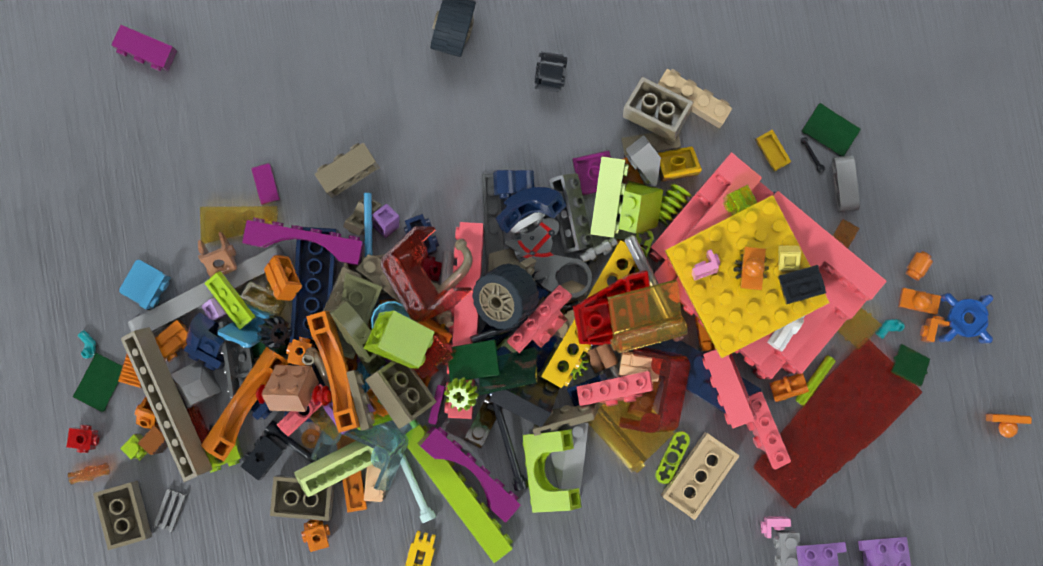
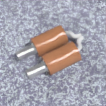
[585,344,621,380]

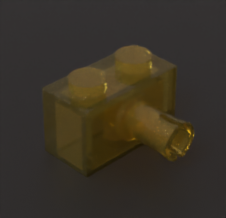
[240,281,286,316]

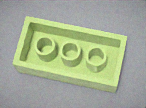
[590,157,629,238]

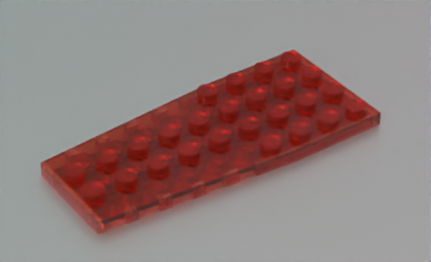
[753,338,922,508]

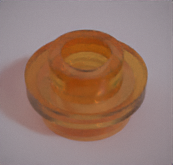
[301,429,321,448]

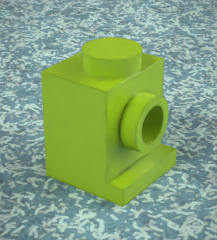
[120,433,147,461]

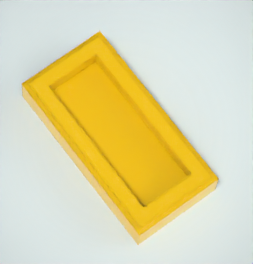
[755,129,791,172]

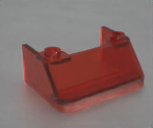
[380,226,472,322]
[619,347,690,433]

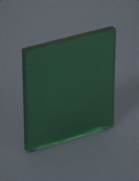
[478,348,537,395]

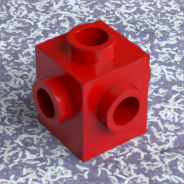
[66,425,100,453]

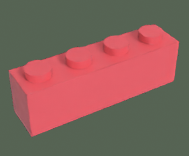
[702,349,757,429]

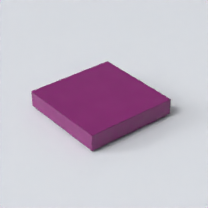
[572,150,611,196]
[428,384,446,425]

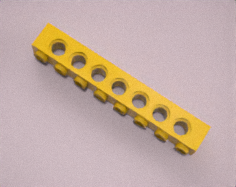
[541,240,637,388]

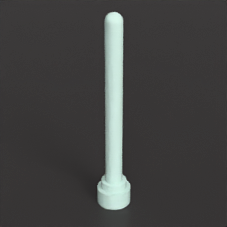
[390,435,436,523]

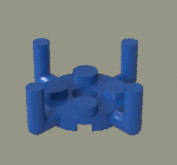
[938,293,994,344]

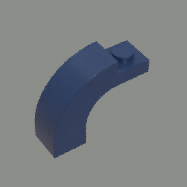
[495,187,567,233]

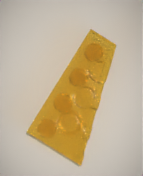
[200,206,278,244]

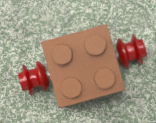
[256,365,332,412]

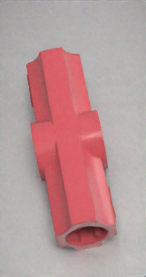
[276,384,323,437]

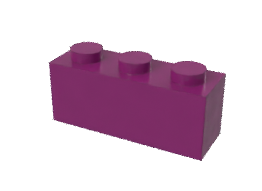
[111,24,177,72]

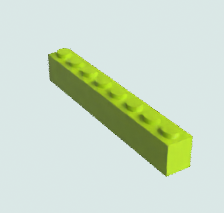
[401,423,513,563]

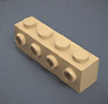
[658,69,733,129]

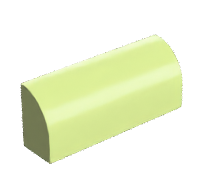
[294,437,379,497]

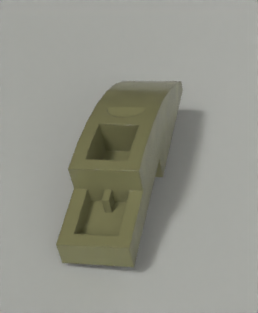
[330,300,386,375]

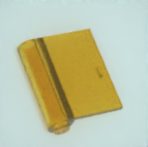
[608,279,687,353]
[587,400,674,473]

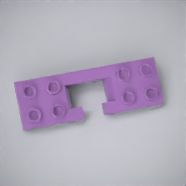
[796,537,911,566]

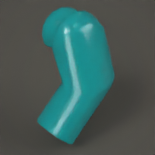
[875,319,905,339]
[77,330,96,359]

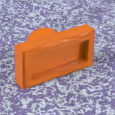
[740,247,766,291]
[898,288,941,315]
[986,413,1032,438]

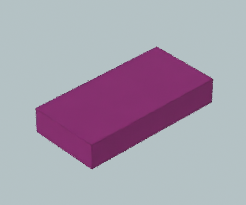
[251,163,280,205]

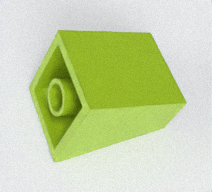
[619,181,663,234]
[364,310,435,368]

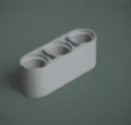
[832,156,860,212]

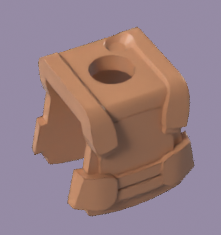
[198,232,237,278]

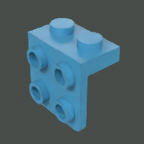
[119,260,171,310]
[218,304,272,348]

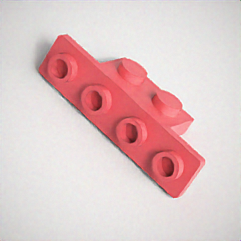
[507,285,572,353]
[577,371,653,406]
[746,391,791,469]

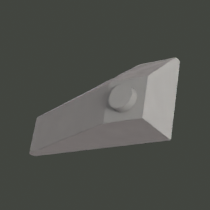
[548,422,588,492]

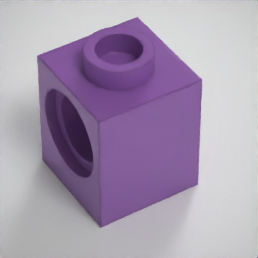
[372,204,399,238]

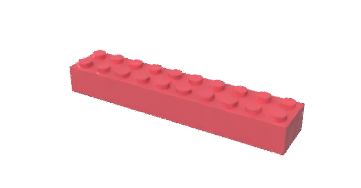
[445,222,484,419]

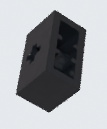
[240,435,286,481]

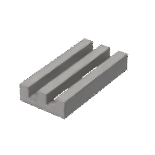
[153,488,187,532]

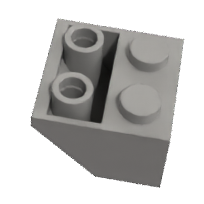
[626,135,661,186]

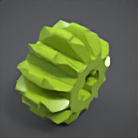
[557,347,589,380]
[444,377,479,412]

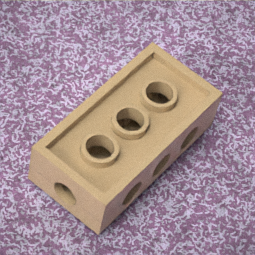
[661,432,739,520]

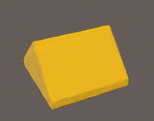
[658,146,702,182]

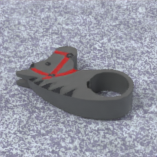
[505,218,592,299]

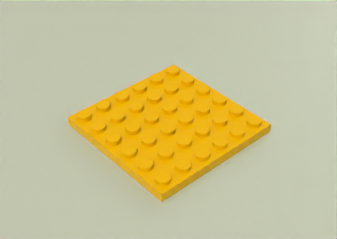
[665,195,830,358]

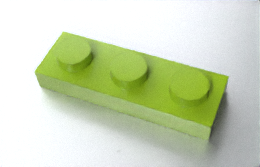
[204,271,256,330]

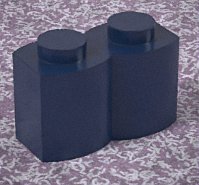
[493,170,534,199]

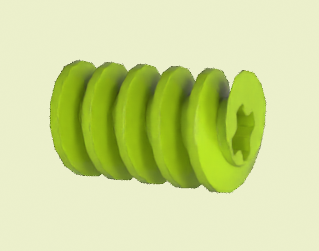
[658,184,692,227]

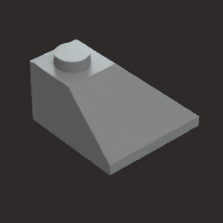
[171,360,222,409]

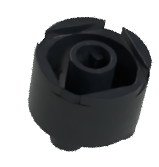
[535,51,568,92]

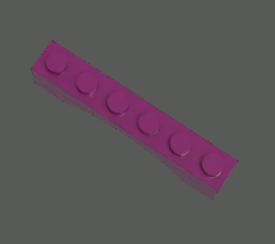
[242,218,365,266]
[417,426,521,523]

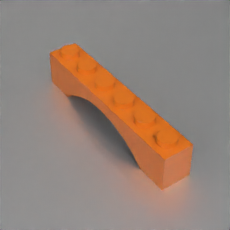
[306,311,360,433]
[201,347,289,461]

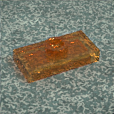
[832,219,860,248]

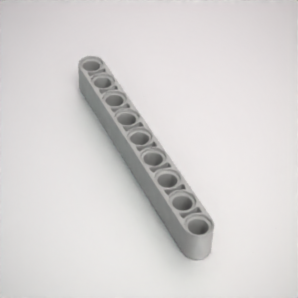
[127,245,285,333]

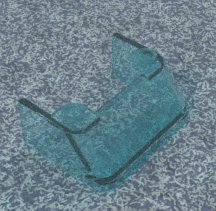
[310,421,408,491]

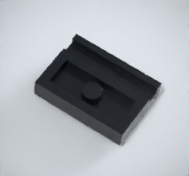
[777,265,827,305]

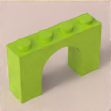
[523,429,582,513]

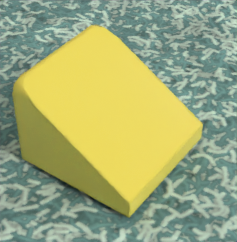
[778,246,801,271]

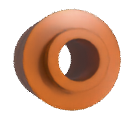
[906,251,933,281]

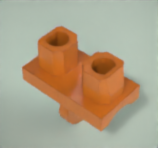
[769,373,809,402]

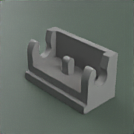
[442,416,476,453]

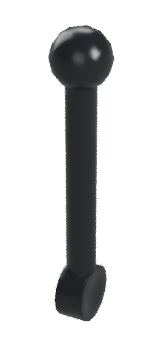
[801,137,825,172]

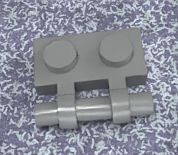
[579,237,618,265]

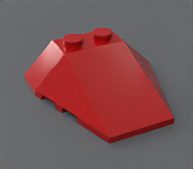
[573,270,657,347]

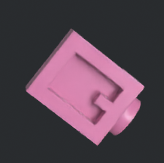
[691,249,720,281]
[761,516,791,538]

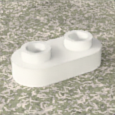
[511,213,546,236]

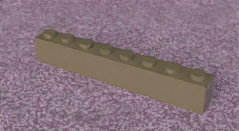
[121,327,213,482]

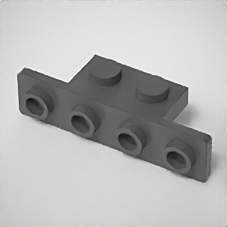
[218,321,255,399]

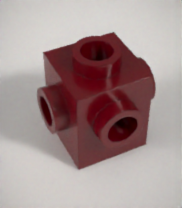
[410,255,442,282]

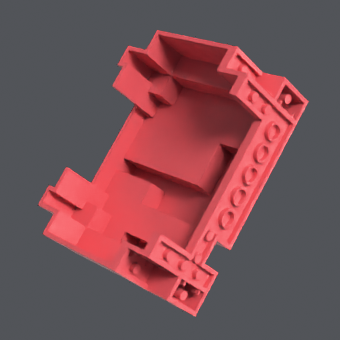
[649,152,887,379]

